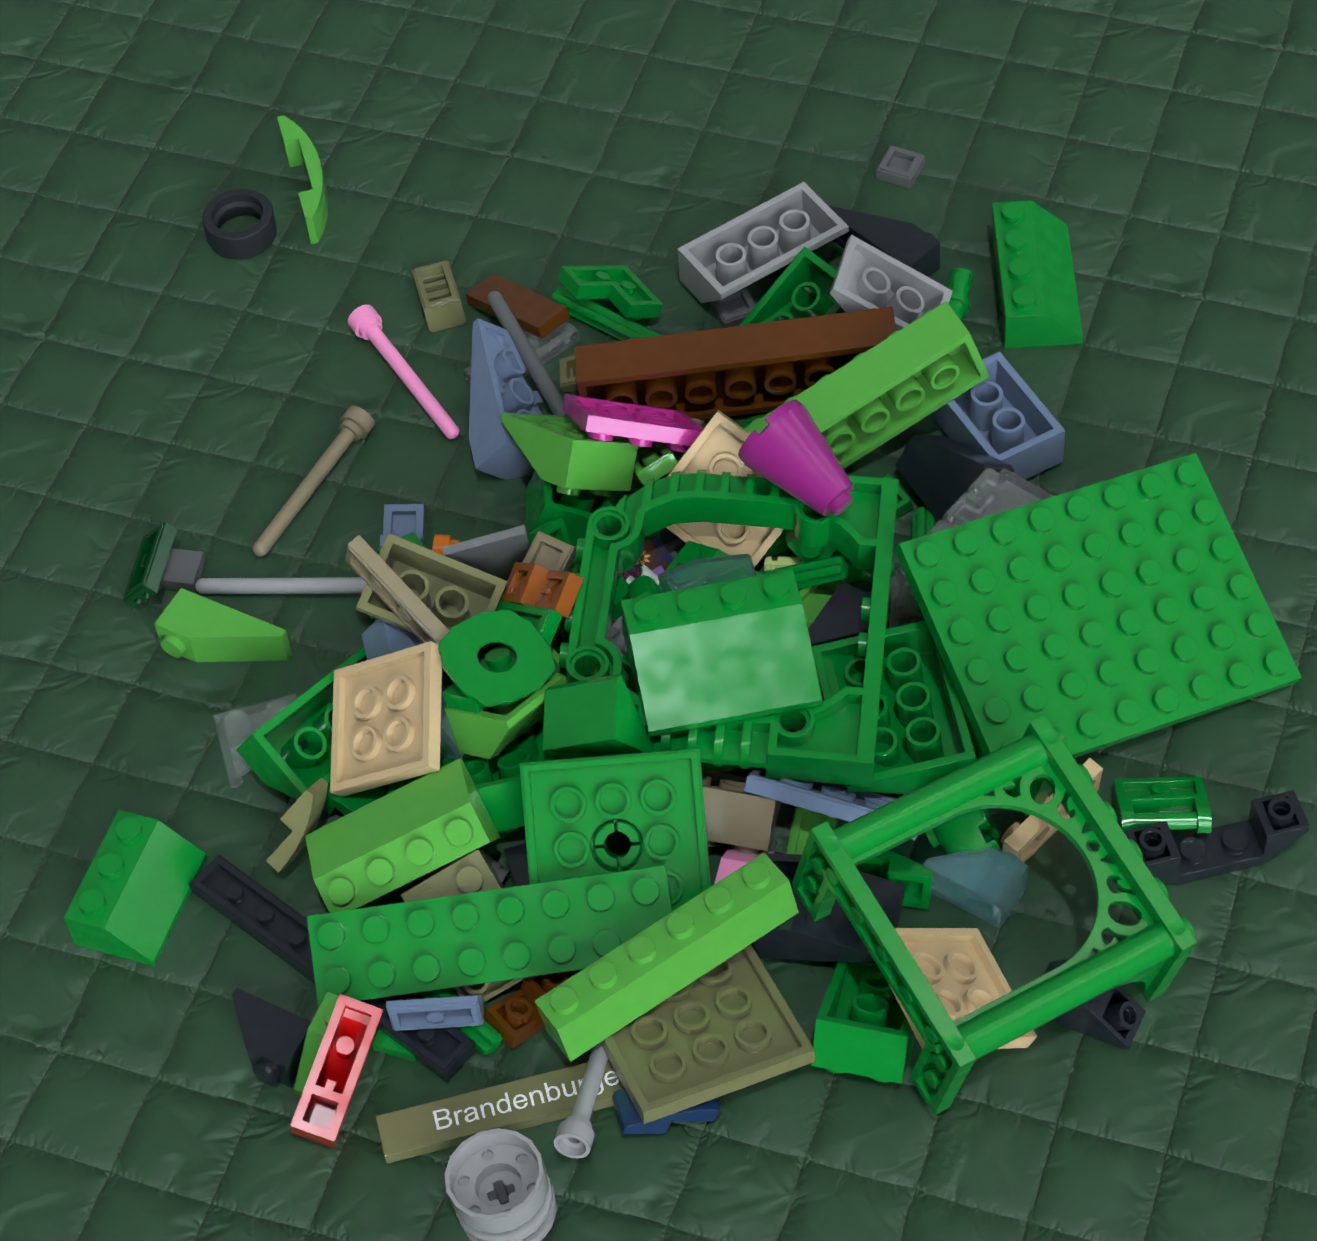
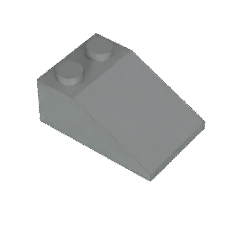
[830,235,953,331]

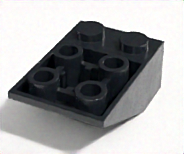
[753,853,906,964]

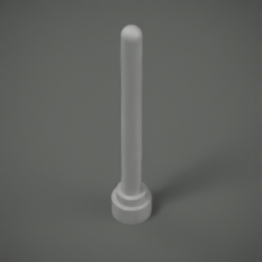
[195,577,366,595]
[554,1043,608,1159]

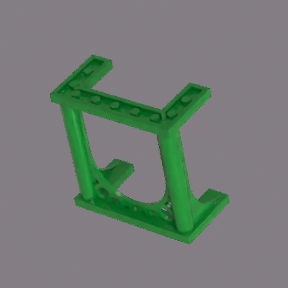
[791,715,1198,1115]

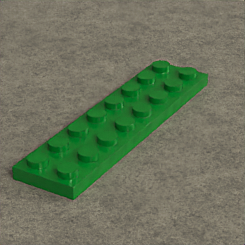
[307,865,673,1007]

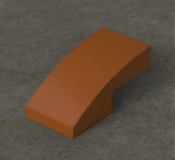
[500,562,584,618]

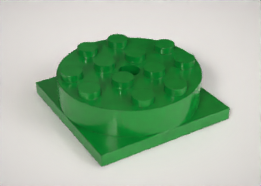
[519,748,711,911]

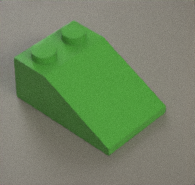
[501,412,638,497]

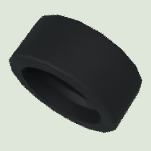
[203,188,277,259]

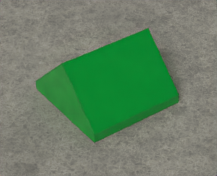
[542,674,655,759]

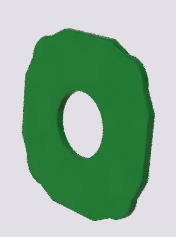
[438,609,555,707]

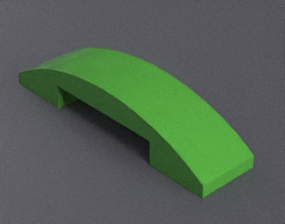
[277,115,328,244]

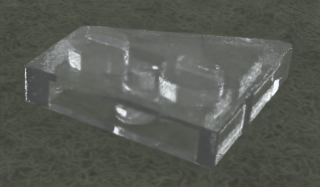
[214,694,297,789]

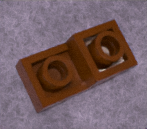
[484,971,574,1050]

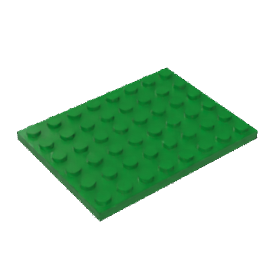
[895,453,1302,758]

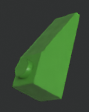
[154,588,292,662]

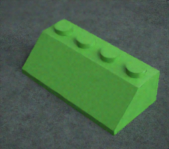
[305,758,500,913]

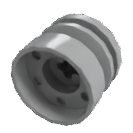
[444,1128,557,1241]

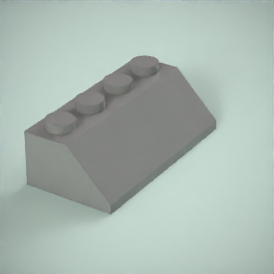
[677,182,849,303]

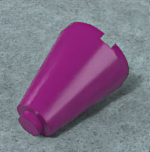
[738,400,854,516]

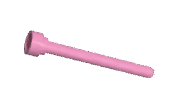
[348,305,459,439]

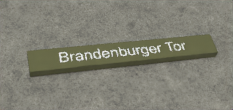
[376,1058,624,1164]

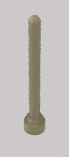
[253,406,375,557]

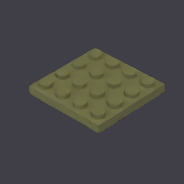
[600,944,815,1124]

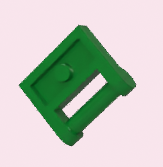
[1113,776,1212,834]

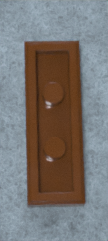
[466,273,570,339]

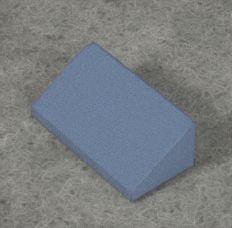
[386,995,484,1031]

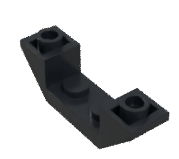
[1123,790,1310,885]

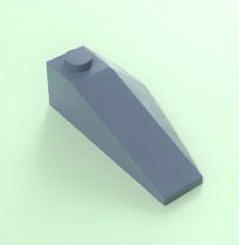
[469,318,543,480]

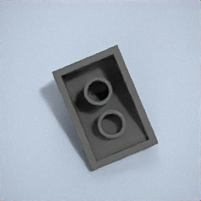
[442,525,530,584]

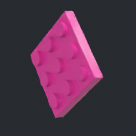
[563,394,703,452]

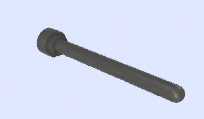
[487,290,571,418]

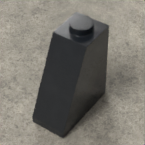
[895,435,1015,529]

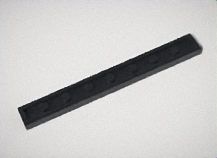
[188,855,477,1082]

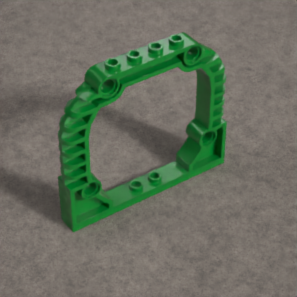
[559,470,899,787]

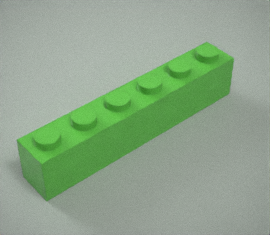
[534,853,799,1062]

